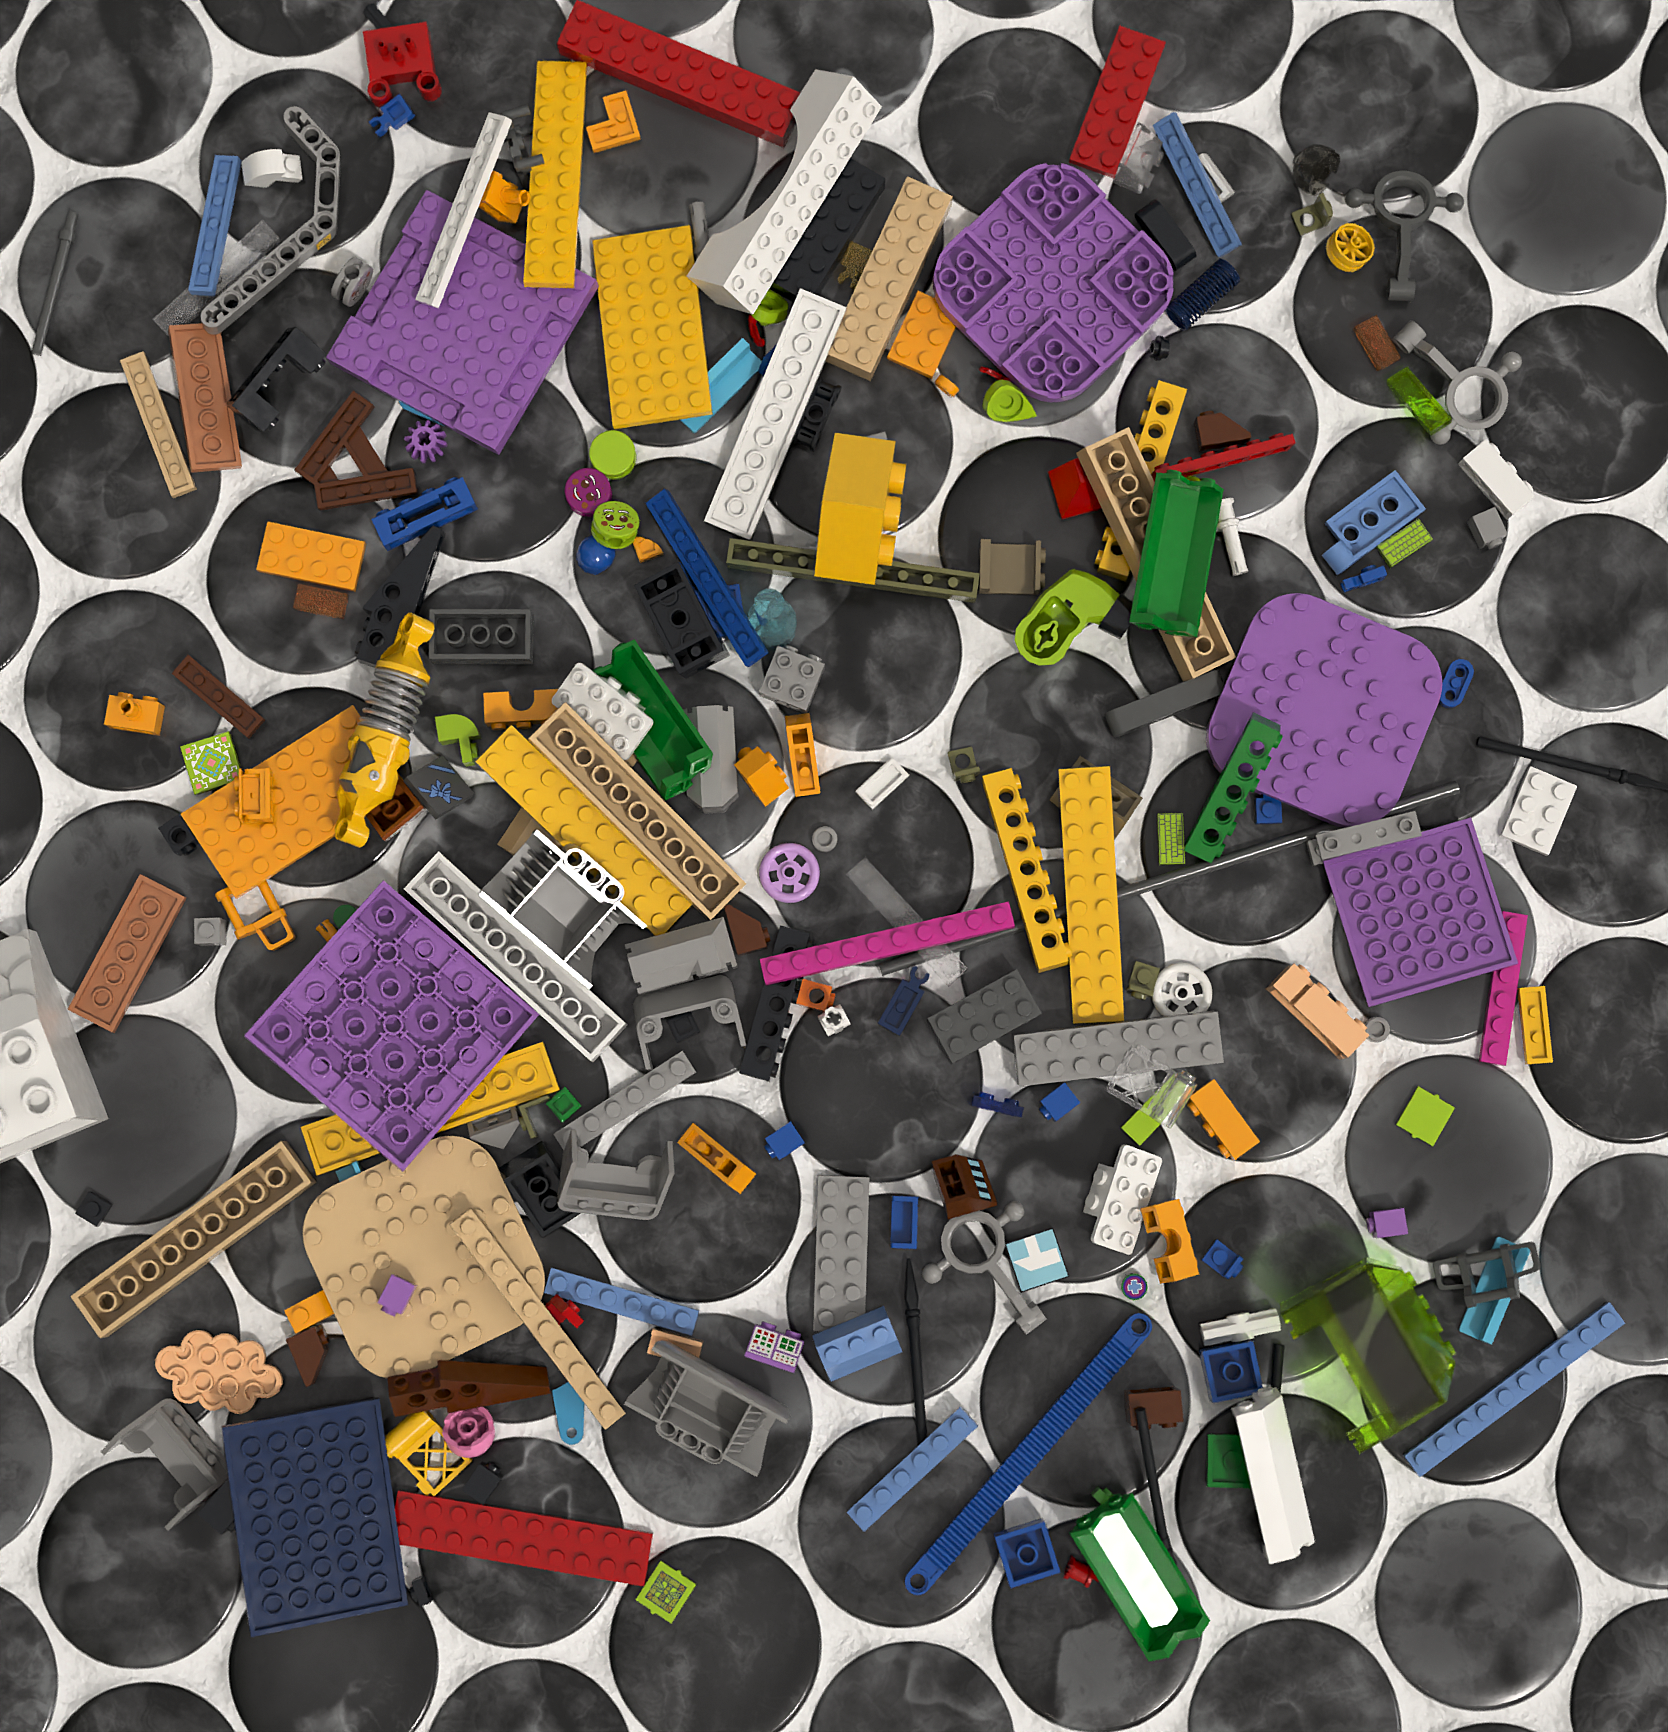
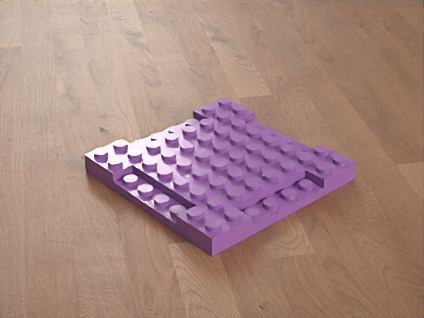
[326,190,599,455]
[244,880,539,1172]

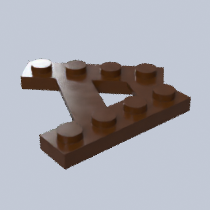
[294,391,418,511]

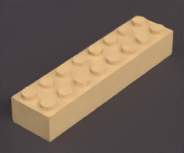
[825,176,953,381]

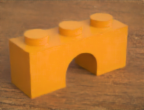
[483,689,558,730]
[1140,1199,1199,1284]

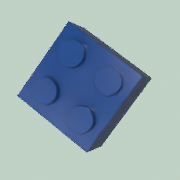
[1199,1340,1263,1403]
[993,1518,1060,1588]

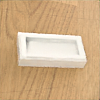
[855,757,909,810]

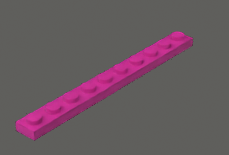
[760,902,1015,985]

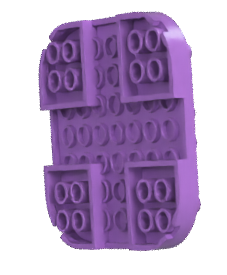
[933,163,1174,402]
[1206,593,1442,828]

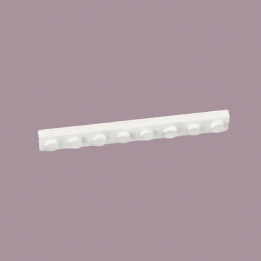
[415,112,512,308]

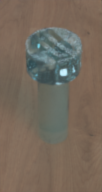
[747,589,797,651]

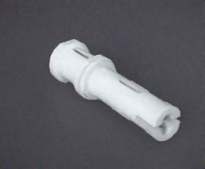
[1217,498,1248,576]

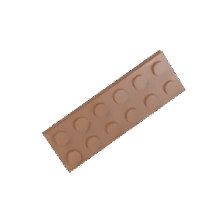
[168,322,242,473]
[68,874,187,1033]

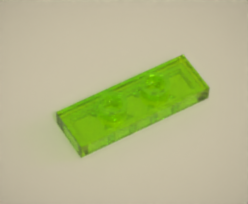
[1387,367,1452,436]

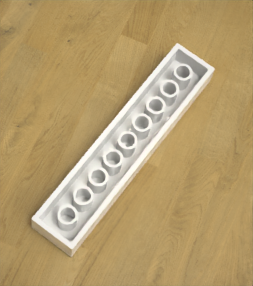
[404,851,628,1062]

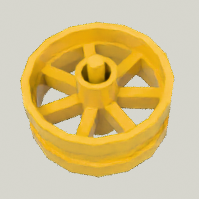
[1326,223,1375,272]

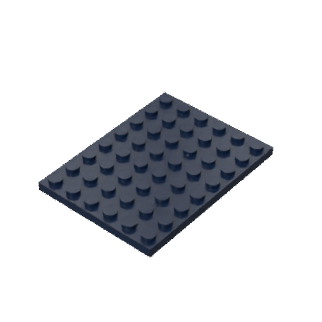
[221,1397,408,1637]

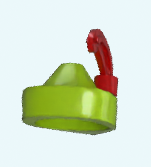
[748,289,789,347]
[979,367,1037,422]

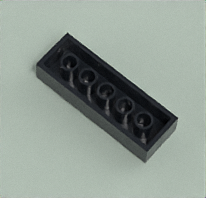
[769,158,886,303]

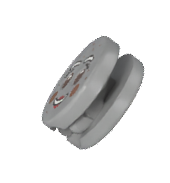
[331,257,373,307]

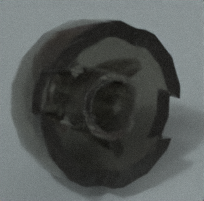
[1293,144,1340,196]

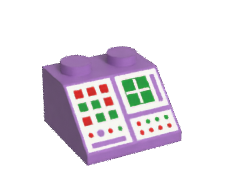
[745,1321,805,1373]

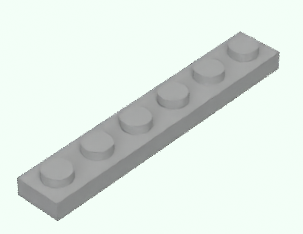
[554,1051,697,1150]

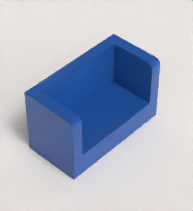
[890,1196,918,1249]

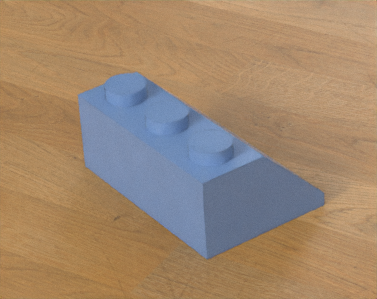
[812,1306,902,1381]

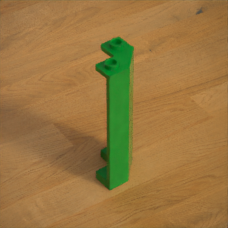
[1129,470,1224,638]
[592,639,713,800]
[1070,1493,1210,1661]

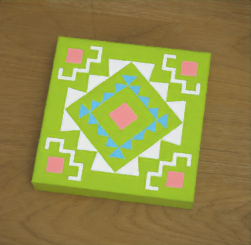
[180,731,241,795]

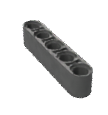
[1104,670,1225,738]

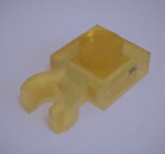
[838,241,873,290]

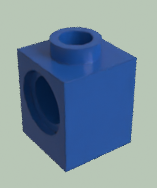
[1039,1082,1080,1122]
[764,1122,805,1160]

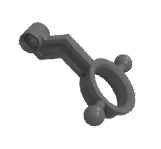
[1345,171,1464,301]

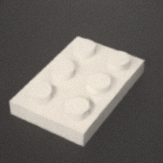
[1500,766,1577,856]

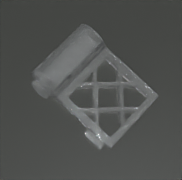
[1105,1044,1198,1129]

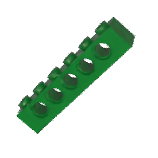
[1184,712,1283,863]

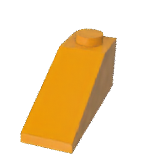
[784,713,820,797]
[677,1123,756,1194]
[284,1290,334,1333]

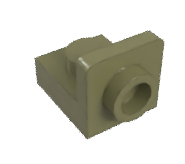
[1126,961,1160,1001]

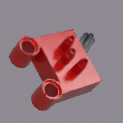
[363,4,442,108]

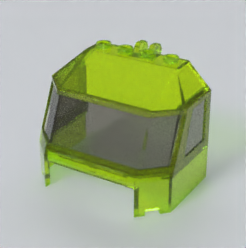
[1280,1257,1457,1454]

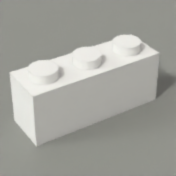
[1458,439,1535,520]

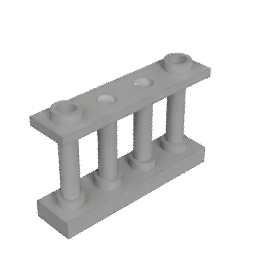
[1306,811,1422,866]

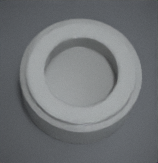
[812,826,837,852]
[1364,1017,1390,1043]

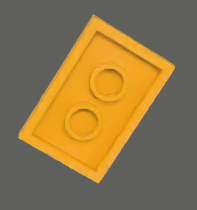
[887,291,956,379]

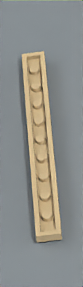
[449,1208,626,1430]

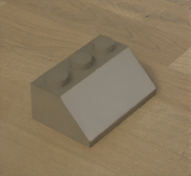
[1050,756,1143,840]

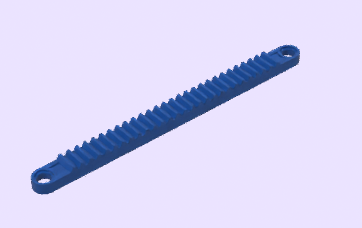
[905,1313,1152,1595]

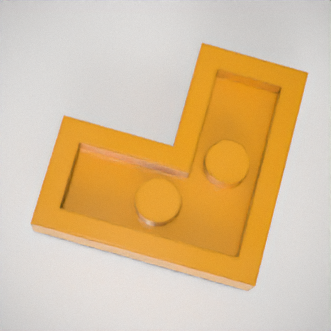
[586,91,641,153]

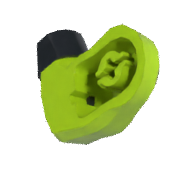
[1015,569,1133,666]

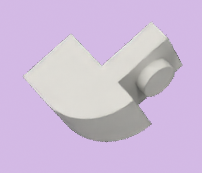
[241,149,303,188]

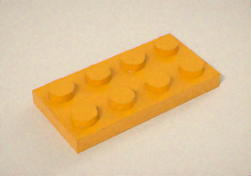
[256,522,366,592]

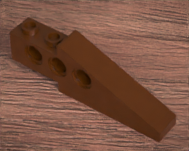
[387,1360,551,1417]

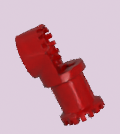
[1063,1556,1099,1588]

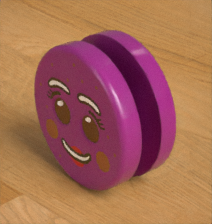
[565,468,612,517]

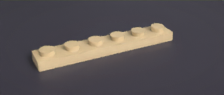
[120,351,197,498]

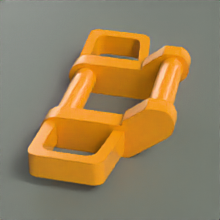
[215,881,296,951]

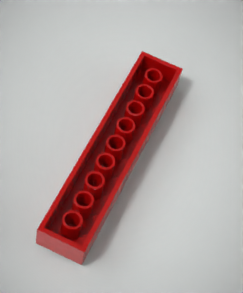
[557,0,800,148]

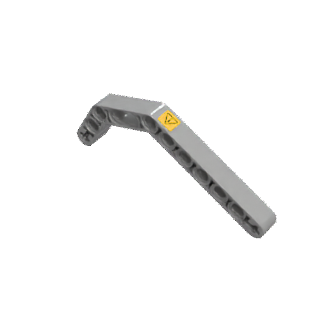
[200,106,341,335]

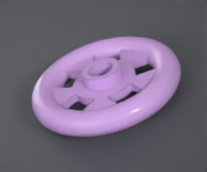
[759,843,820,903]

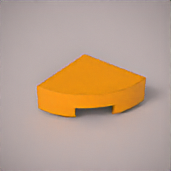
[633,537,664,563]

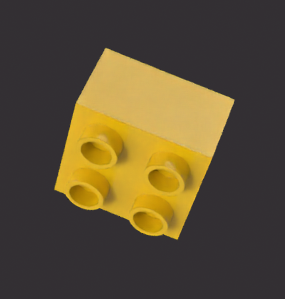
[814,433,906,585]

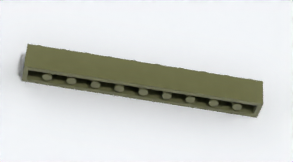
[726,538,980,603]

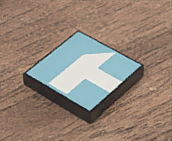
[1005,1227,1069,1293]

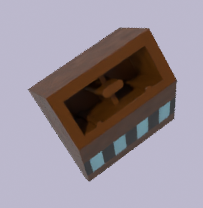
[931,1154,997,1219]

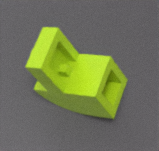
[435,714,482,767]

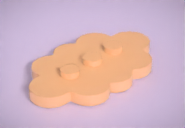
[155,1330,283,1414]

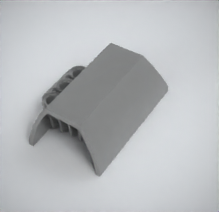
[478,829,647,990]
[624,1341,790,1477]

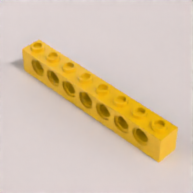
[1094,380,1187,581]
[982,768,1072,973]

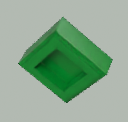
[545,1087,582,1123]

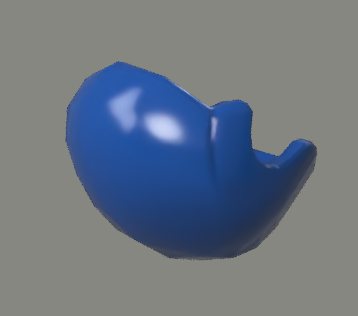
[576,535,616,575]

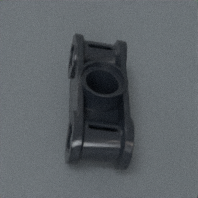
[791,377,842,452]

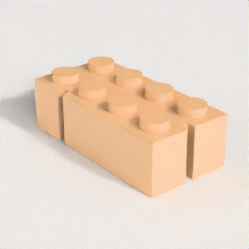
[1266,964,1369,1060]

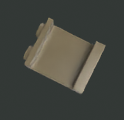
[979,539,1046,595]

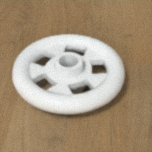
[1152,963,1212,1016]

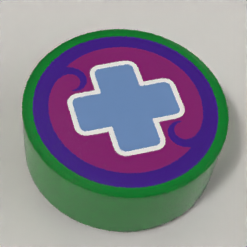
[1121,1274,1148,1300]

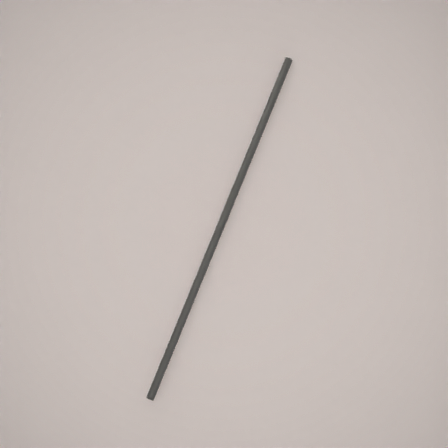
[879,781,1460,976]

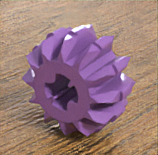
[404,420,447,463]

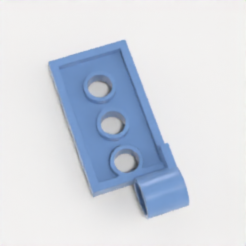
[1322,470,1426,575]

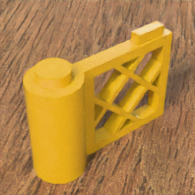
[385,1410,473,1496]

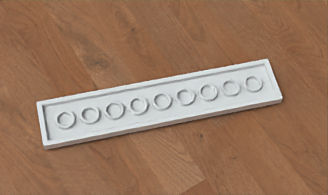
[704,288,847,541]

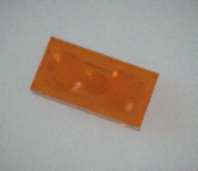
[1353,315,1401,372]
[293,584,349,620]

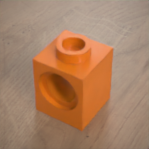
[796,979,836,1012]

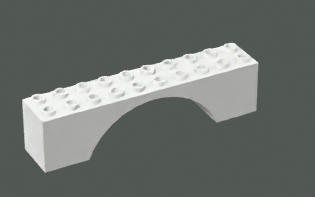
[687,69,882,314]

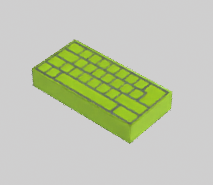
[1376,519,1433,568]
[1157,813,1185,865]

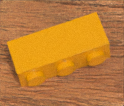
[1187,1079,1260,1160]

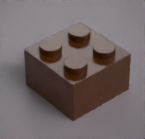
[1123,1386,1184,1430]

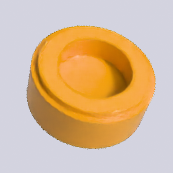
[935,375,959,397]

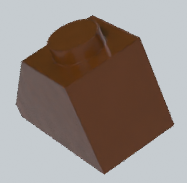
[1194,411,1251,452]
[724,905,771,957]
[286,1325,330,1387]

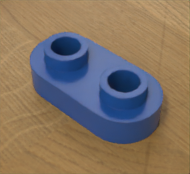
[1439,659,1474,708]

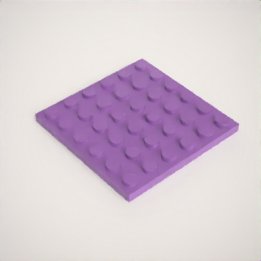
[1323,817,1518,1008]

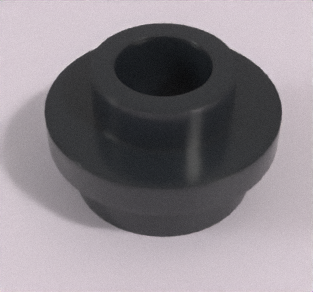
[1150,335,1170,361]

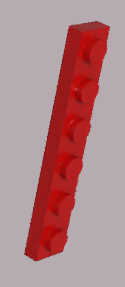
[1151,433,1296,482]

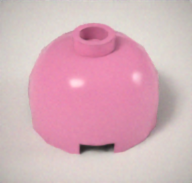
[442,1407,495,1458]

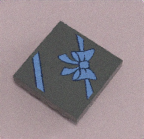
[404,756,475,820]

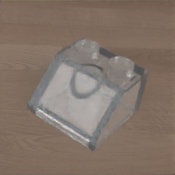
[1114,122,1164,195]

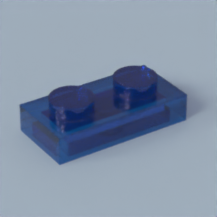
[971,1092,1024,1118]

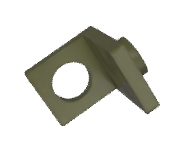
[1291,193,1333,236]
[948,747,980,783]
[518,1095,551,1139]

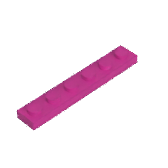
[1479,911,1528,1066]

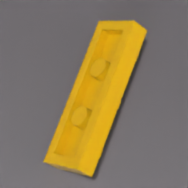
[1517,986,1553,1065]

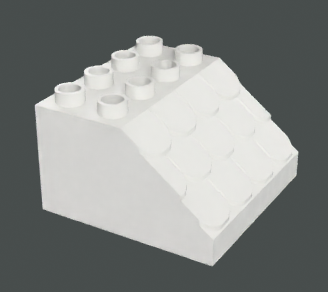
[0,929,109,1163]

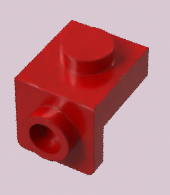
[545,1294,584,1328]

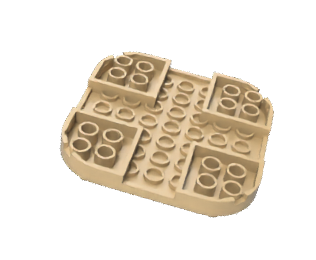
[303,1136,545,1378]

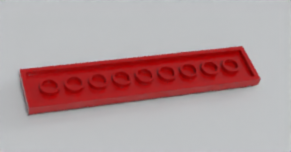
[395,1490,653,1586]

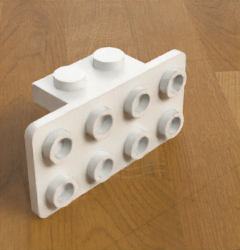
[552,663,653,760]
[1083,1144,1162,1255]

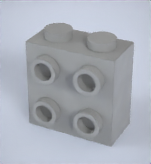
[759,645,825,713]

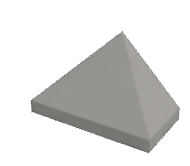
[467,1106,520,1149]

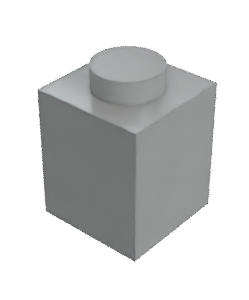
[1467,507,1508,549]
[194,918,226,946]

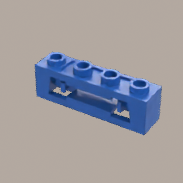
[371,477,478,551]

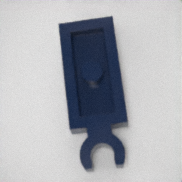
[877,966,930,1036]

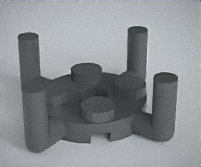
[500,104,545,189]

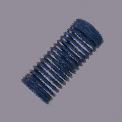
[1166,258,1240,331]

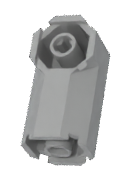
[683,705,739,814]
[625,917,738,995]

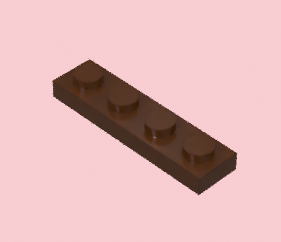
[172,655,265,739]

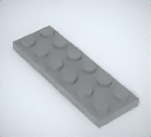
[813,1176,869,1331]

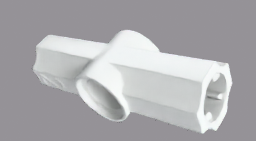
[817,1004,851,1036]
[1200,1308,1281,1346]

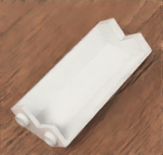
[1231,1386,1315,1564]

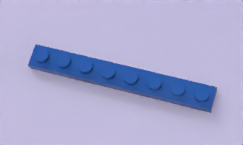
[645,489,769,667]

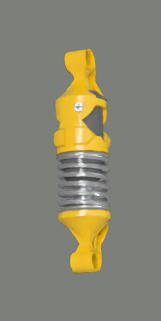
[335,613,434,848]

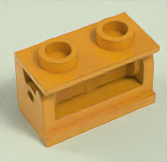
[234,768,273,823]

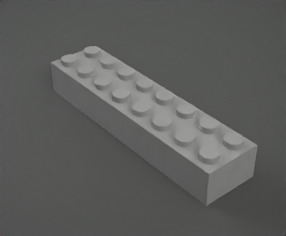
[1012,1010,1224,1086]

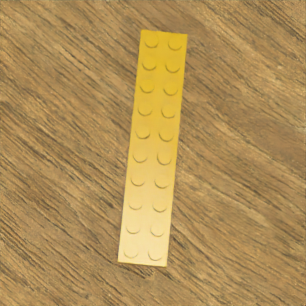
[523,61,587,288]
[475,725,692,936]
[1059,766,1124,1024]
[301,1042,560,1176]

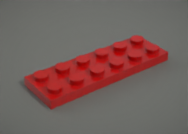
[1069,26,1166,179]

